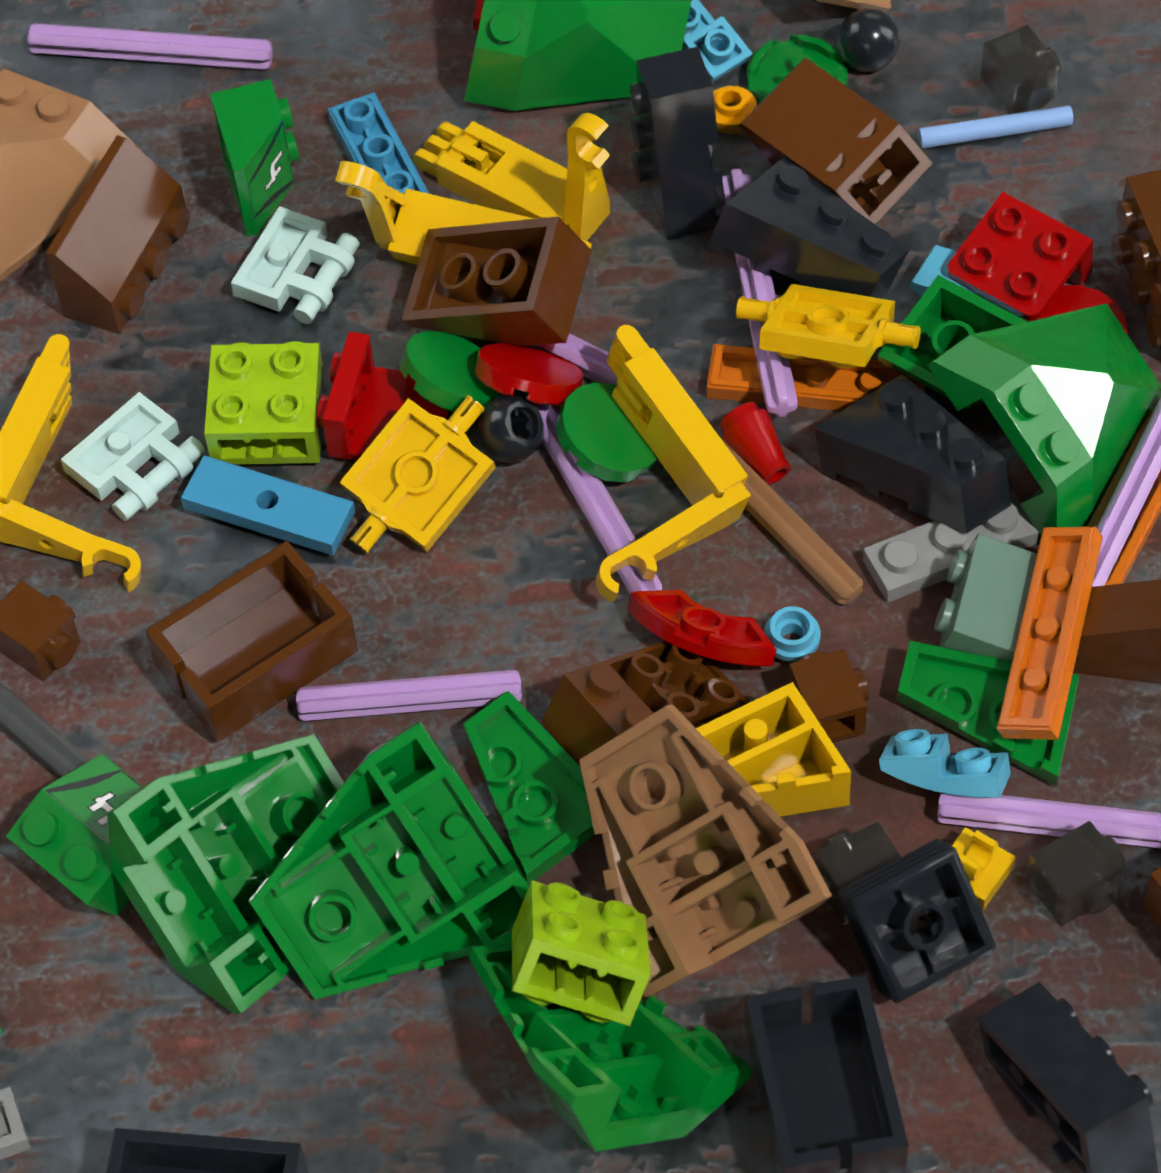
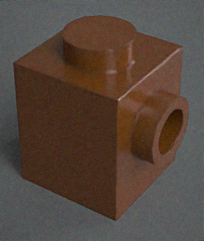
[0,580,81,682]
[789,649,870,743]

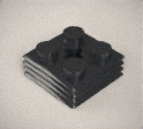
[838,839,996,1003]

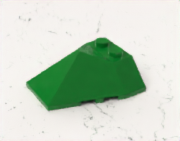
[464,0,692,111]
[927,303,1161,535]
[249,720,529,1000]
[107,734,344,1014]
[469,943,753,1152]

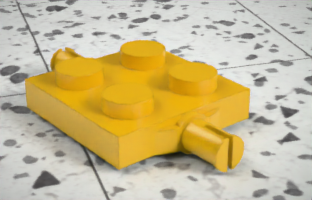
[736,284,921,368]
[339,395,496,554]

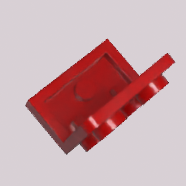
[948,191,1093,321]
[317,332,451,461]

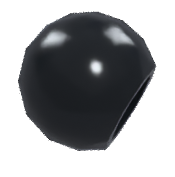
[836,8,900,73]
[476,395,544,463]

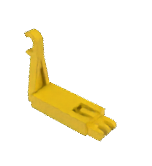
[412,113,610,241]
[335,161,592,265]
[596,325,751,603]
[0,334,141,593]

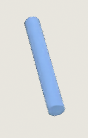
[918,105,1073,149]

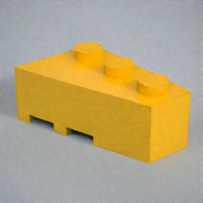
[696,682,851,817]

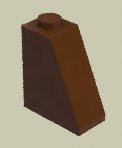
[1073,579,1161,684]

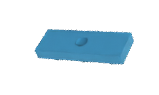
[327,92,429,194]
[181,455,355,556]

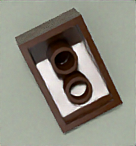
[401,216,592,346]

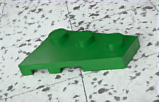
[897,641,1080,787]
[463,691,596,885]

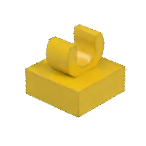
[952,827,1016,911]

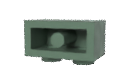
[934,533,1037,661]

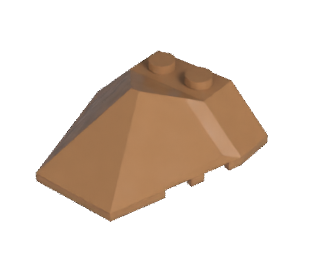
[0,68,142,282]
[579,704,832,999]

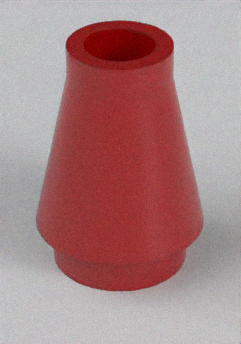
[719,402,792,485]

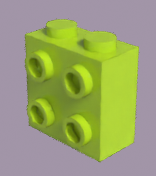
[204,341,325,465]
[512,880,651,1026]

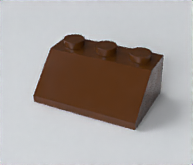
[46,135,190,335]

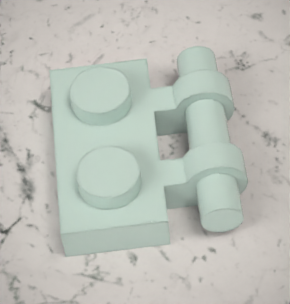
[231,206,360,324]
[61,392,205,521]

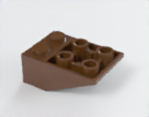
[738,58,933,224]
[541,641,750,767]

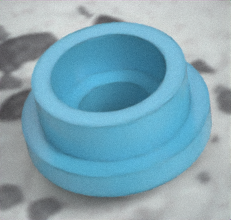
[764,606,821,662]

